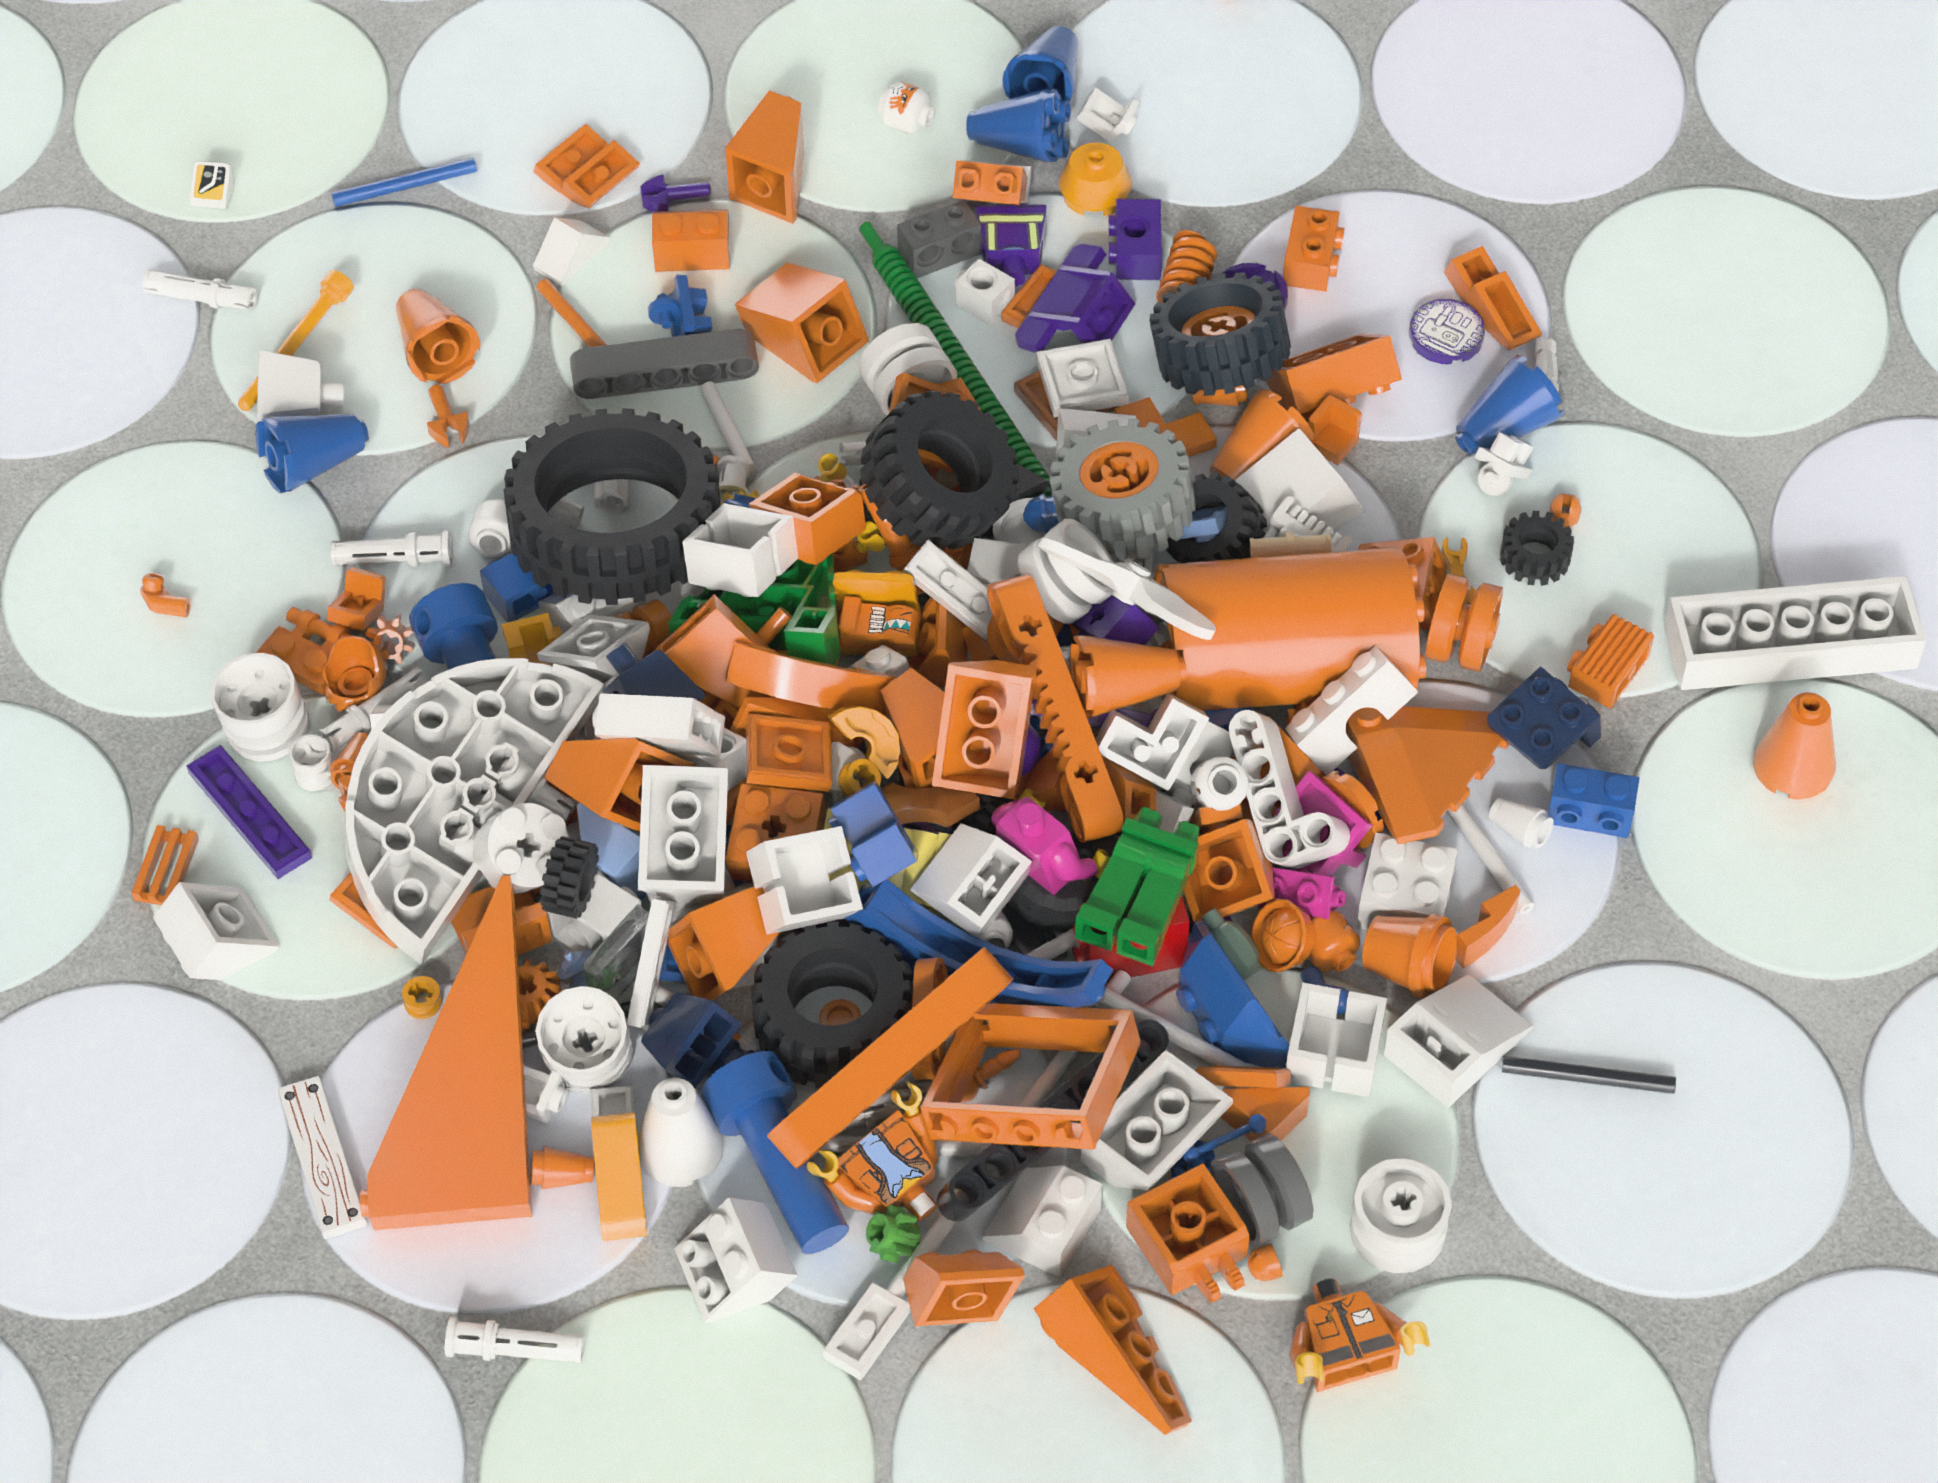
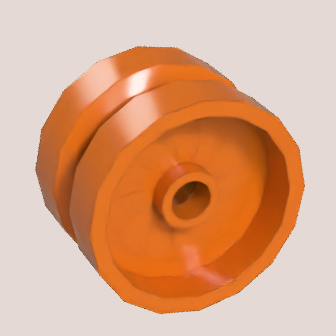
[1425,573,1503,673]

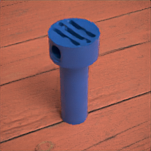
[409,583,498,670]
[701,1051,849,1254]

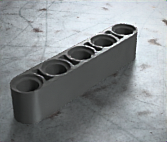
[570,329,759,399]

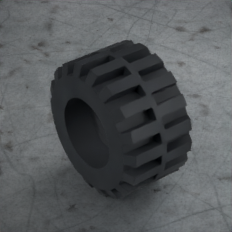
[1166,473,1268,563]

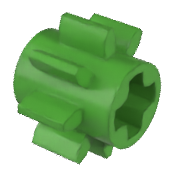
[866,1205,921,1263]

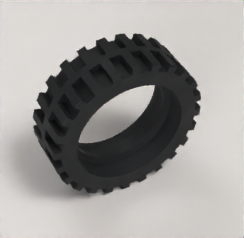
[503,408,720,605]

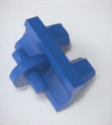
[648,274,712,337]

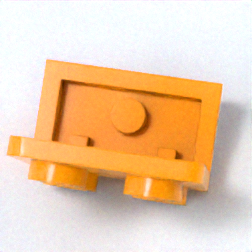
[833,570,922,657]

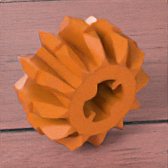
[518,958,563,1030]

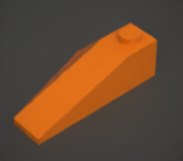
[1033,1265,1192,1435]

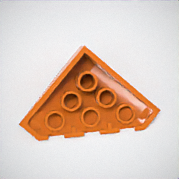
[1345,706,1510,844]

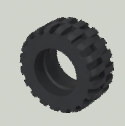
[860,391,1019,550]
[751,922,913,1089]

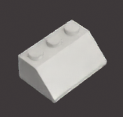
[638,765,728,904]
[1081,1050,1233,1191]

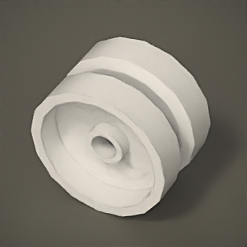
[859,323,957,416]
[1018,519,1114,624]
[1349,1158,1452,1273]

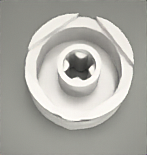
[473,803,568,894]

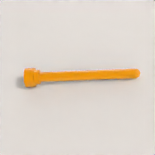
[238,270,354,411]

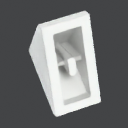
[533,217,610,286]

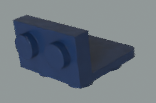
[1487,666,1601,769]

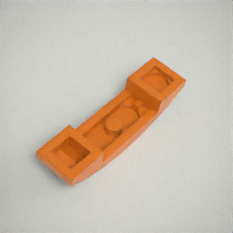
[725,641,895,716]

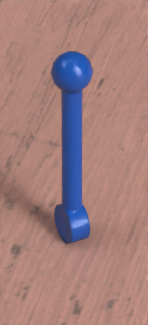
[1183,1114,1266,1163]

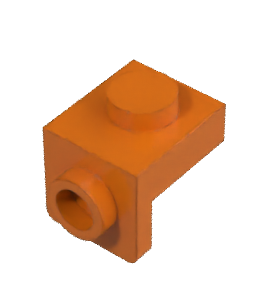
[327,567,386,631]

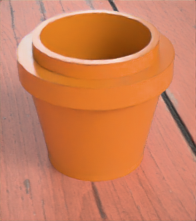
[1362,914,1458,999]

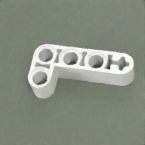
[1229,710,1350,869]

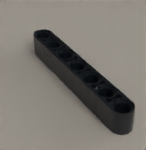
[936,1020,1169,1221]

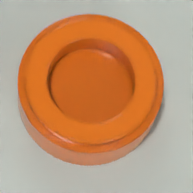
[819,999,861,1025]

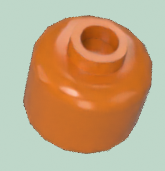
[1308,910,1361,972]

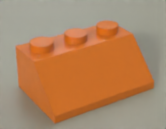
[1266,333,1402,419]
[932,660,1037,799]

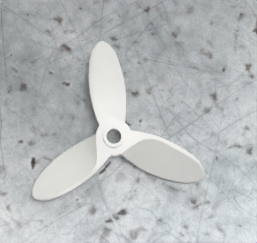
[1038,537,1216,640]

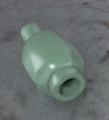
[1202,907,1262,981]

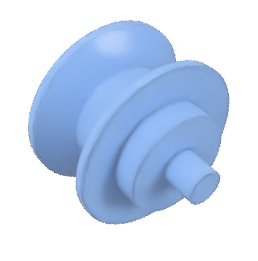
[558,950,594,989]

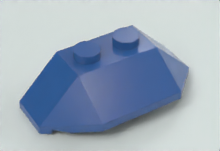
[1176,919,1290,1068]

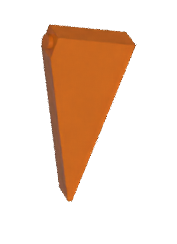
[360,875,532,1230]

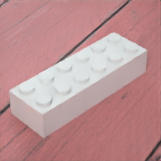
[1664,576,1926,690]

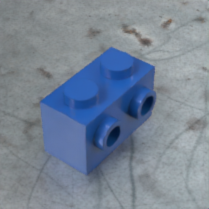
[1548,763,1640,838]

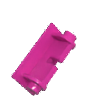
[1258,868,1346,919]

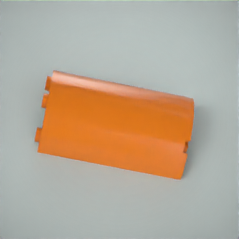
[1153,547,1426,711]

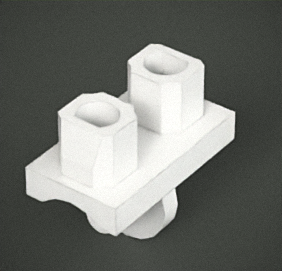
[1474,432,1534,496]

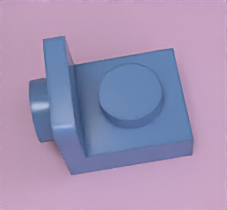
[1181,505,1228,543]

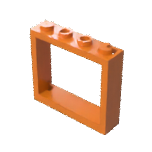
[921,1003,1141,1150]

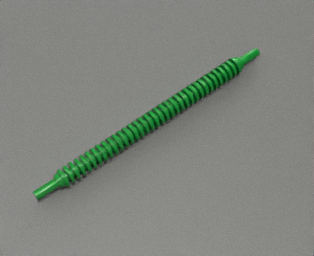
[859,222,1052,497]

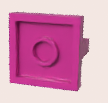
[1272,771,1373,877]

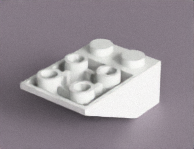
[1384,974,1533,1108]

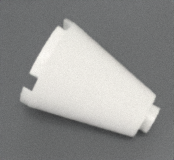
[638,1078,724,1187]

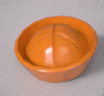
[1251,899,1315,973]

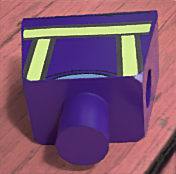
[976,204,1047,287]

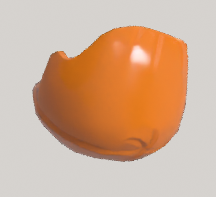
[323,636,387,713]

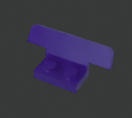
[1015,244,1136,353]

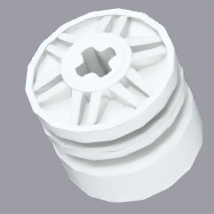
[210,653,309,762]
[536,986,633,1094]

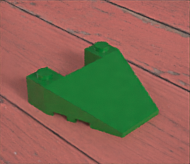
[668,553,841,666]

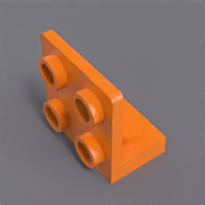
[1358,537,1448,630]
[451,886,553,955]

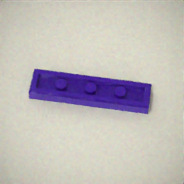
[186,745,312,880]

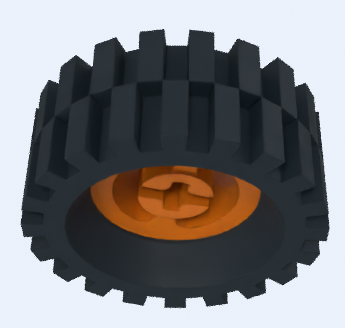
[1149,273,1291,396]

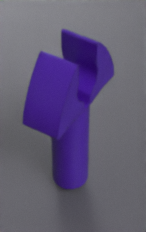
[640,174,711,212]

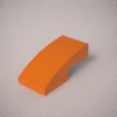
[1456,885,1521,969]

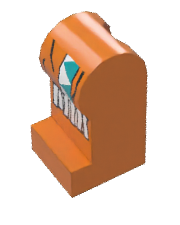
[838,596,920,651]

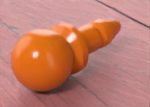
[961,1049,1021,1103]

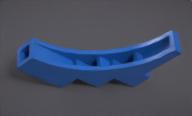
[844,879,1113,1008]

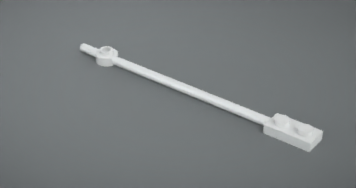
[823,970,1131,1380]

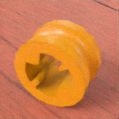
[838,759,881,797]
[402,976,442,1019]

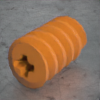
[1156,230,1217,303]

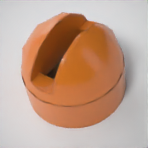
[1549,493,1581,527]
[1248,1243,1283,1282]

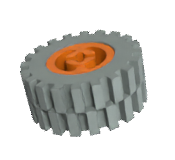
[1050,419,1196,562]

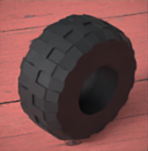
[1008,811,1119,933]

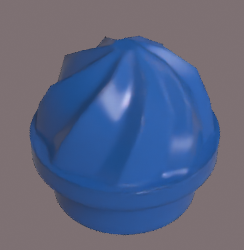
[1023,494,1059,534]

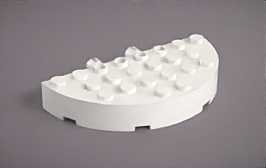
[345,658,604,965]

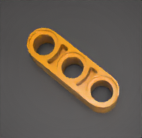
[591,1112,647,1241]

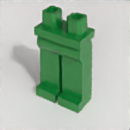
[1075,807,1199,967]

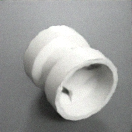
[289,734,333,791]

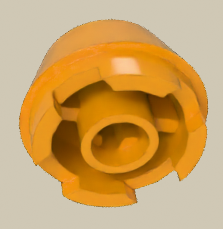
[1059,143,1132,216]

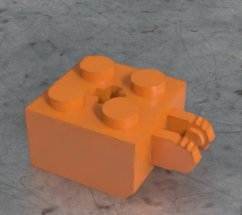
[749,473,866,565]
[725,784,827,883]
[1126,1163,1249,1304]

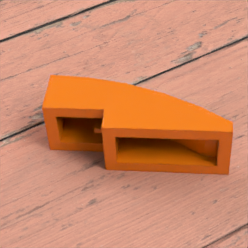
[1444,246,1542,351]

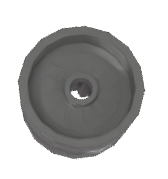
[1210,1133,1314,1248]

